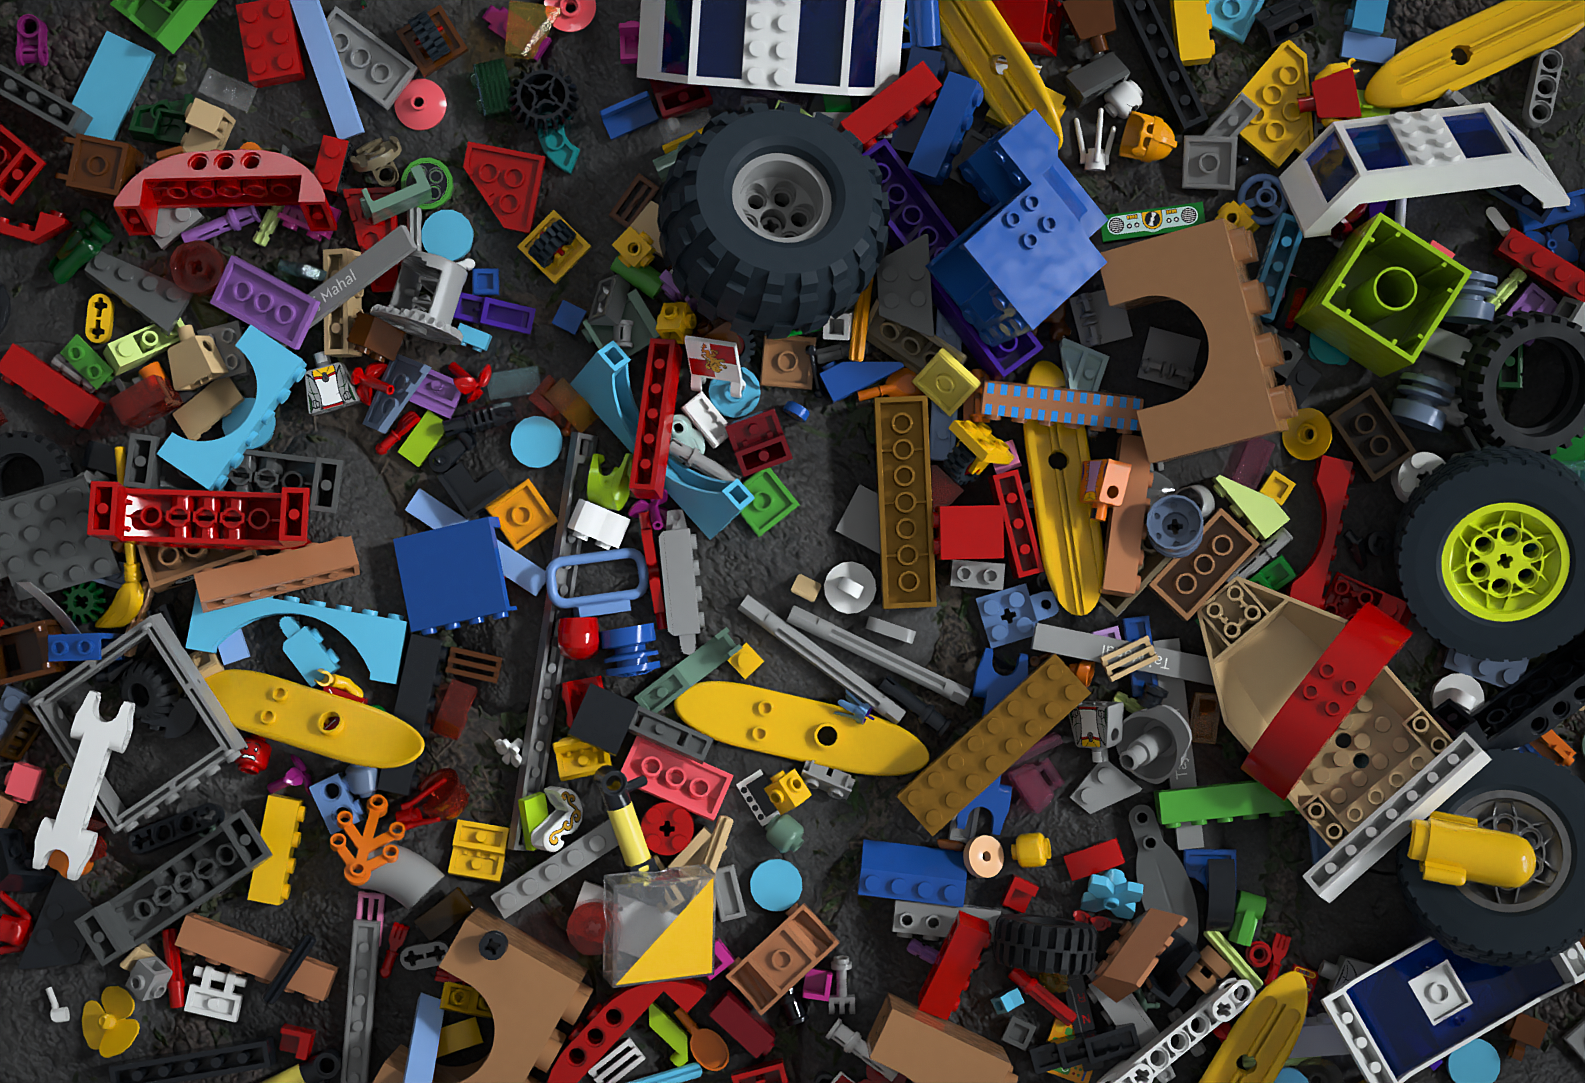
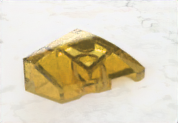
[505,0,561,59]

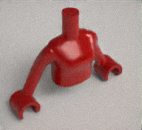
[0,891,34,955]

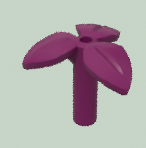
[628,489,668,530]
[267,754,313,796]

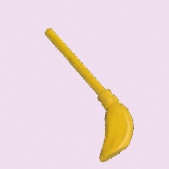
[95,446,144,628]

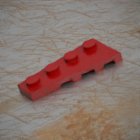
[342,187,399,293]

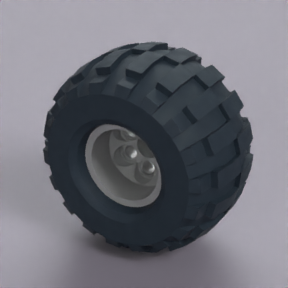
[657,102,890,339]

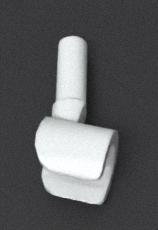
[45,987,70,1022]

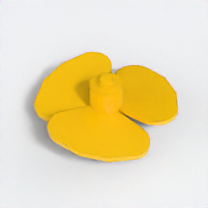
[82,986,140,1058]

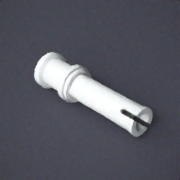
[826,1018,899,1082]

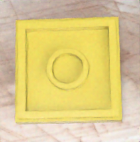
[911,347,981,417]

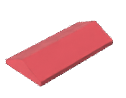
[620,736,734,822]

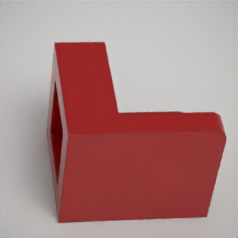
[1000,874,1039,913]
[279,1023,316,1060]

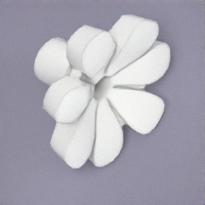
[494,738,524,767]

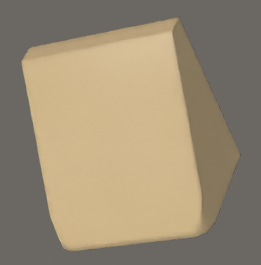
[791,574,821,602]
[189,650,224,679]
[120,943,157,972]

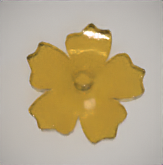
[1039,972,1069,994]

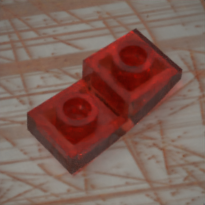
[433,679,478,741]

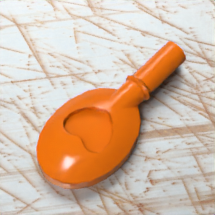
[857,368,924,402]
[673,1007,729,1071]

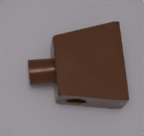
[1060,0,1116,55]

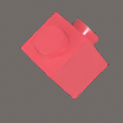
[4,761,47,804]

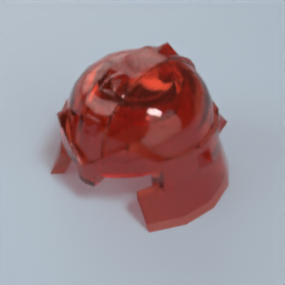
[418,768,470,821]

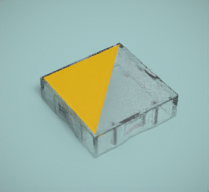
[603,864,716,988]

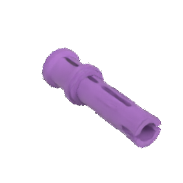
[181,205,262,248]

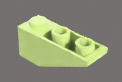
[103,318,185,376]
[1211,475,1290,540]

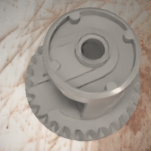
[370,250,468,345]

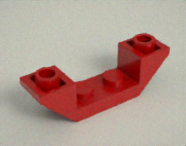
[0,210,73,245]

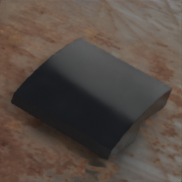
[568,683,639,756]

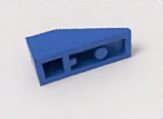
[819,361,904,404]

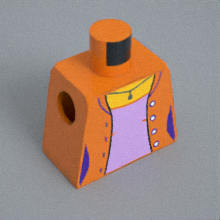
[1079,459,1132,522]

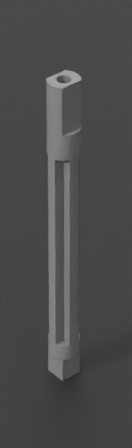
[738,595,906,724]
[786,605,971,706]

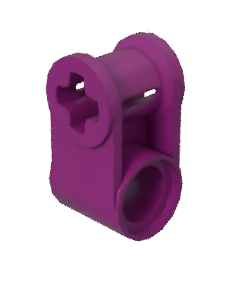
[16,14,49,66]

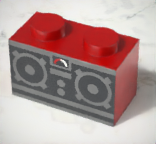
[314,135,354,197]

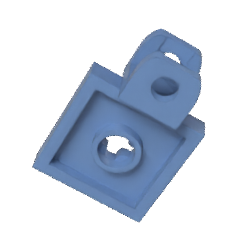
[976,583,1059,649]

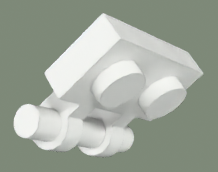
[184,965,248,1022]

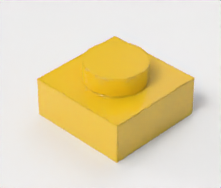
[1258,470,1296,506]
[727,642,764,679]

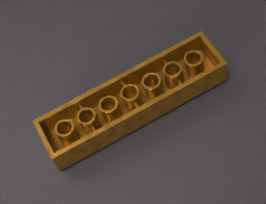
[873,395,937,609]
[896,653,1091,836]

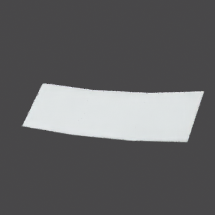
[16,582,81,634]

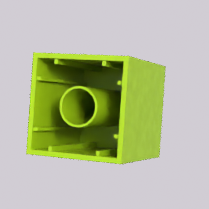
[1293,212,1472,377]

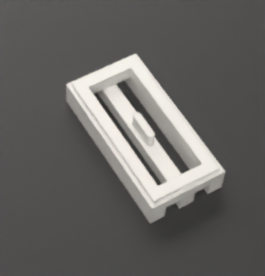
[588,1037,645,1083]

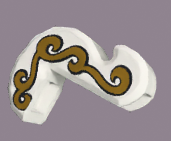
[531,786,583,852]

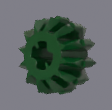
[60,581,108,624]

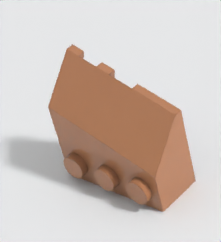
[1092,908,1188,1003]

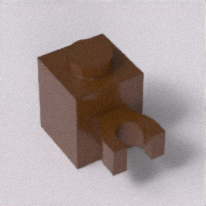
[1502,1012,1549,1061]

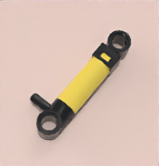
[594,765,665,905]
[260,1048,343,1083]

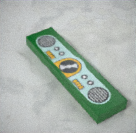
[1100,202,1206,243]

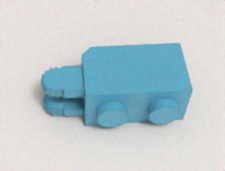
[279,616,341,687]

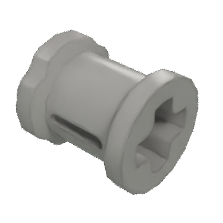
[613,320,634,348]

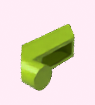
[649,1002,688,1067]

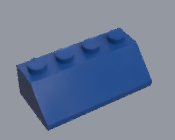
[908,71,984,186]
[857,839,967,907]

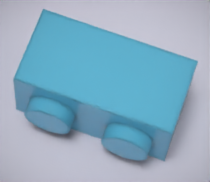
[457,323,492,352]

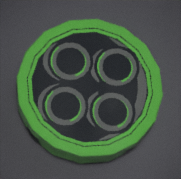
[401,158,454,211]

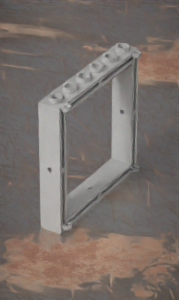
[28,613,248,834]

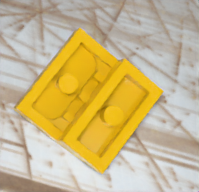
[448,819,510,883]

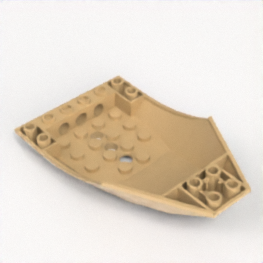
[1197,576,1453,849]

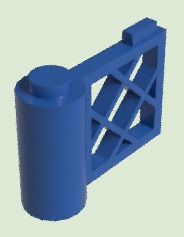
[859,0,942,52]

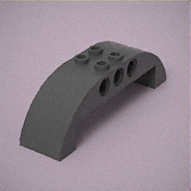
[123,433,344,514]
[74,809,273,967]

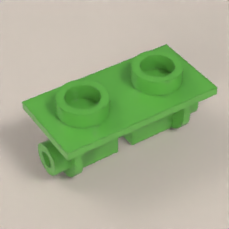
[60,334,114,390]

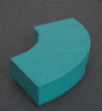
[538,112,580,175]

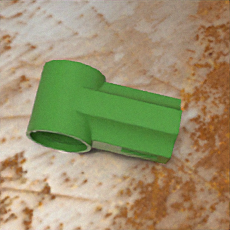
[1227,890,1267,947]

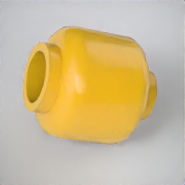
[1011,832,1051,868]

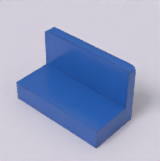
[599,91,659,141]

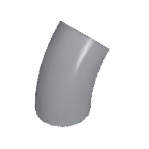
[356,842,445,910]

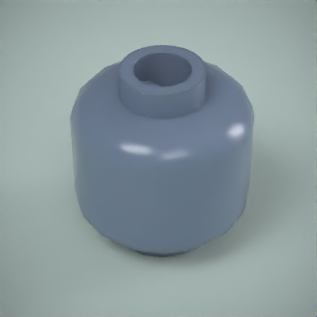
[345,764,380,798]

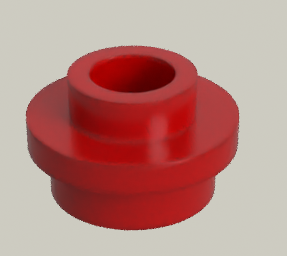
[1245,941,1272,967]

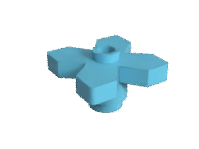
[1080,869,1144,919]

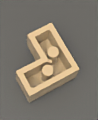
[181,98,236,152]

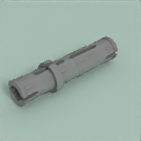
[669,437,741,481]
[1225,527,1293,584]

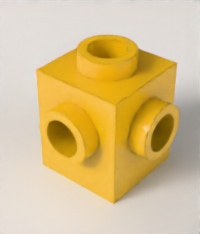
[1215,200,1260,234]
[612,226,656,269]
[655,302,697,344]
[764,769,812,815]

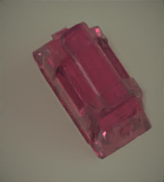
[1007,757,1065,814]

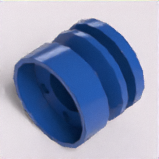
[599,623,661,678]

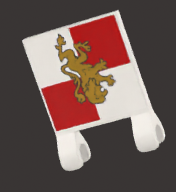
[684,335,746,398]

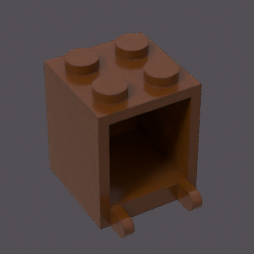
[55,133,145,202]
[0,620,71,686]

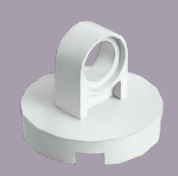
[824,562,876,614]
[1430,673,1484,714]

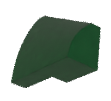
[128,94,194,147]

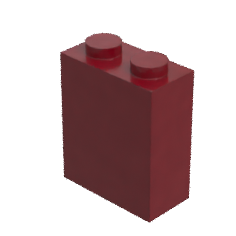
[709,988,775,1059]

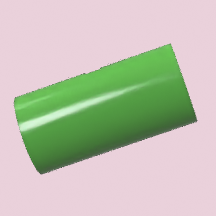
[610,253,662,299]

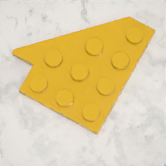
[1224,40,1314,169]

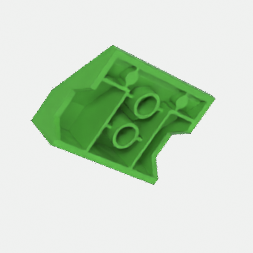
[110,0,218,54]

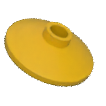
[1282,408,1332,460]

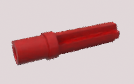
[162,928,186,1008]
[1007,967,1077,1026]

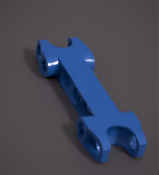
[956,648,1028,835]

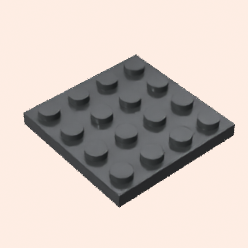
[0,475,122,601]

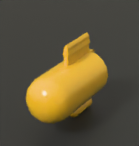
[1407,811,1536,888]

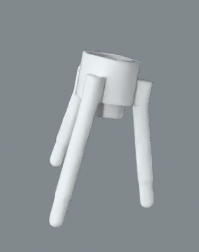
[1074,108,1116,171]

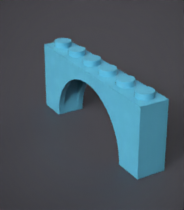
[157,324,307,491]

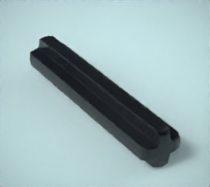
[262,933,316,1005]

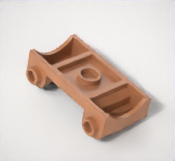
[726,902,840,1016]

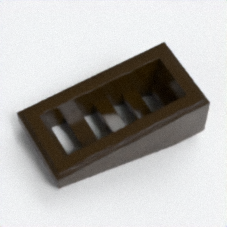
[0,703,44,762]

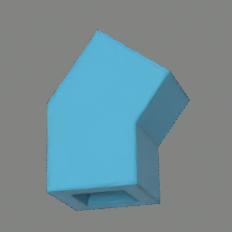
[991,986,1025,1014]

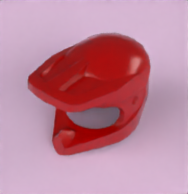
[558,617,600,660]

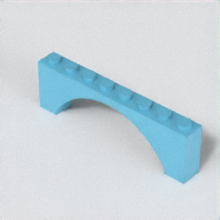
[570,340,755,540]
[185,590,409,685]

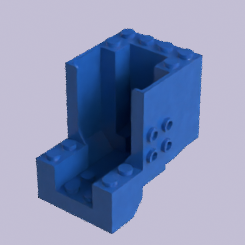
[925,109,1108,347]

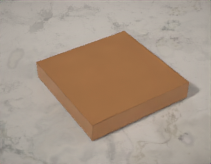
[760,336,816,390]

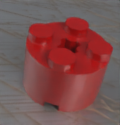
[641,800,695,855]

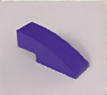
[453,292,536,335]

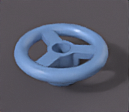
[1237,174,1289,225]

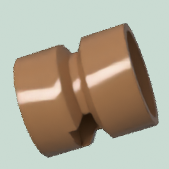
[1186,945,1232,995]

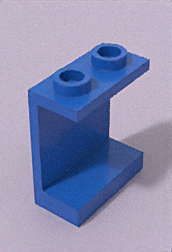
[48,633,125,662]

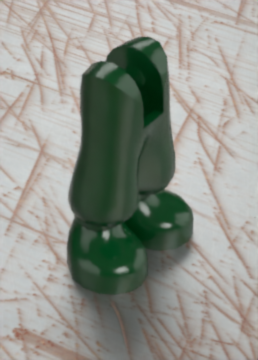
[47,207,115,284]

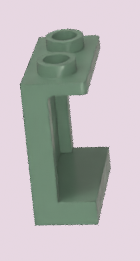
[359,165,432,224]
[581,289,661,358]

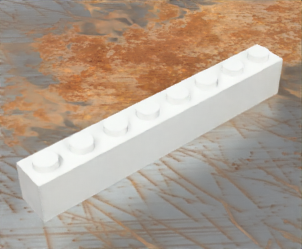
[1302,732,1492,903]

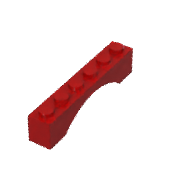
[1285,455,1355,610]

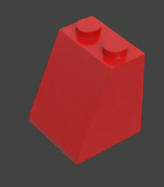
[992,0,1063,57]
[931,505,1004,560]

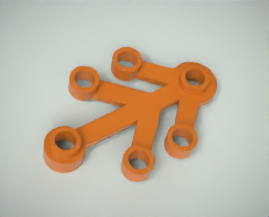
[330,794,405,886]

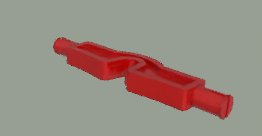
[638,511,668,629]

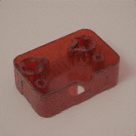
[109,375,184,429]

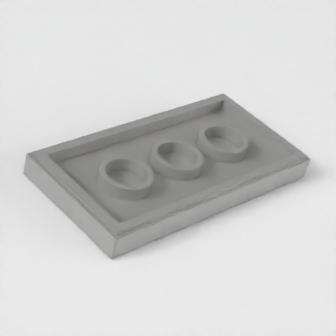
[304,6,419,111]

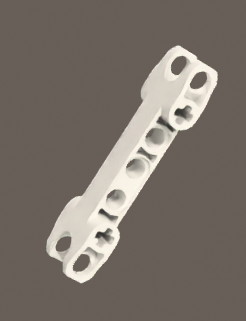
[32,690,135,881]
[1097,978,1256,1083]

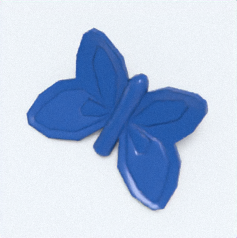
[1525,224,1579,262]

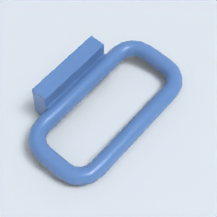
[545,548,649,617]

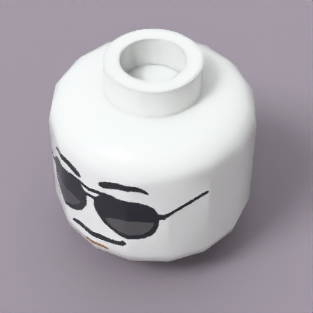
[1104,80,1143,119]

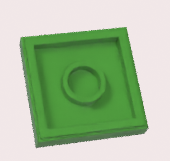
[740,468,800,537]

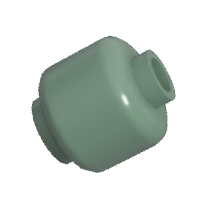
[765,814,804,853]

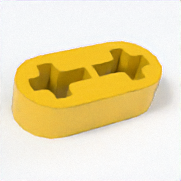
[85,294,115,344]

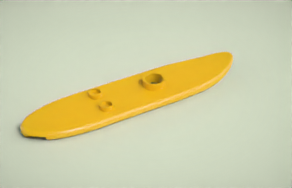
[938,0,1063,150]
[1364,0,1585,108]
[1023,360,1104,616]
[204,669,425,769]
[674,681,929,776]
[1199,971,1308,1083]

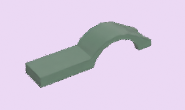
[634,627,743,713]

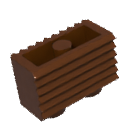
[347,312,405,363]

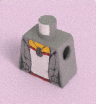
[305,351,362,416]
[1069,701,1124,763]

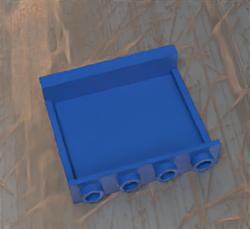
[393,517,517,636]

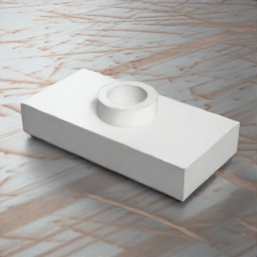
[680,391,729,449]

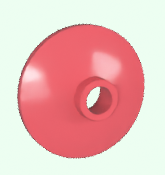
[544,0,596,32]
[394,78,447,131]

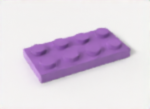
[210,255,321,350]

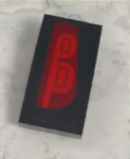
[1271,276,1314,334]

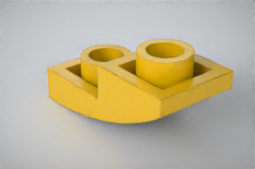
[439,982,493,1019]
[436,1017,483,1058]

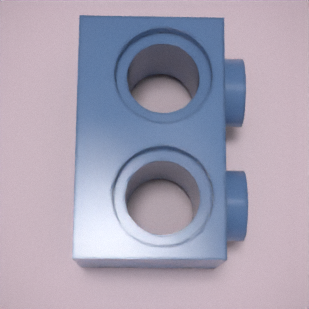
[309,772,365,835]

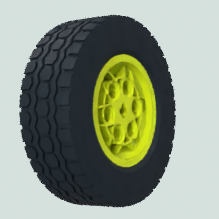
[1393,446,1585,662]

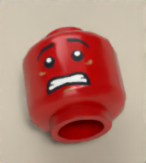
[234,734,272,775]

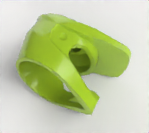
[587,453,633,511]

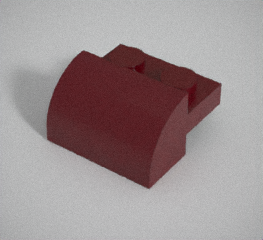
[649,60,713,121]
[725,407,793,477]

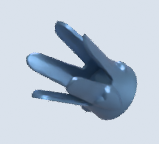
[833,689,874,725]

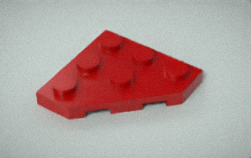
[463,141,546,234]

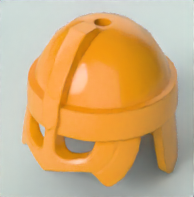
[1119,111,1177,163]

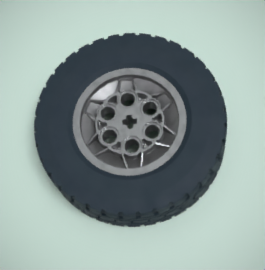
[1396,749,1585,967]

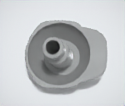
[1116,705,1192,784]

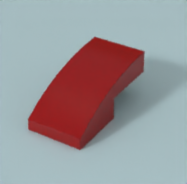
[1063,838,1125,881]

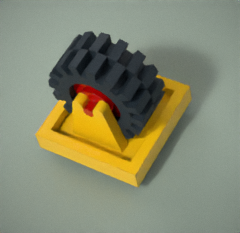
[517,210,592,284]
[943,420,1015,485]

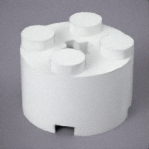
[1391,452,1446,503]

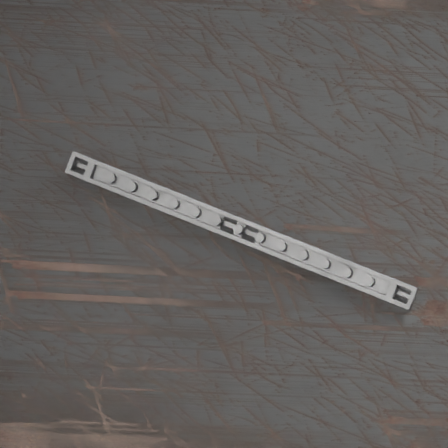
[507,432,598,851]

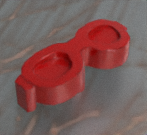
[1072,910,1112,931]

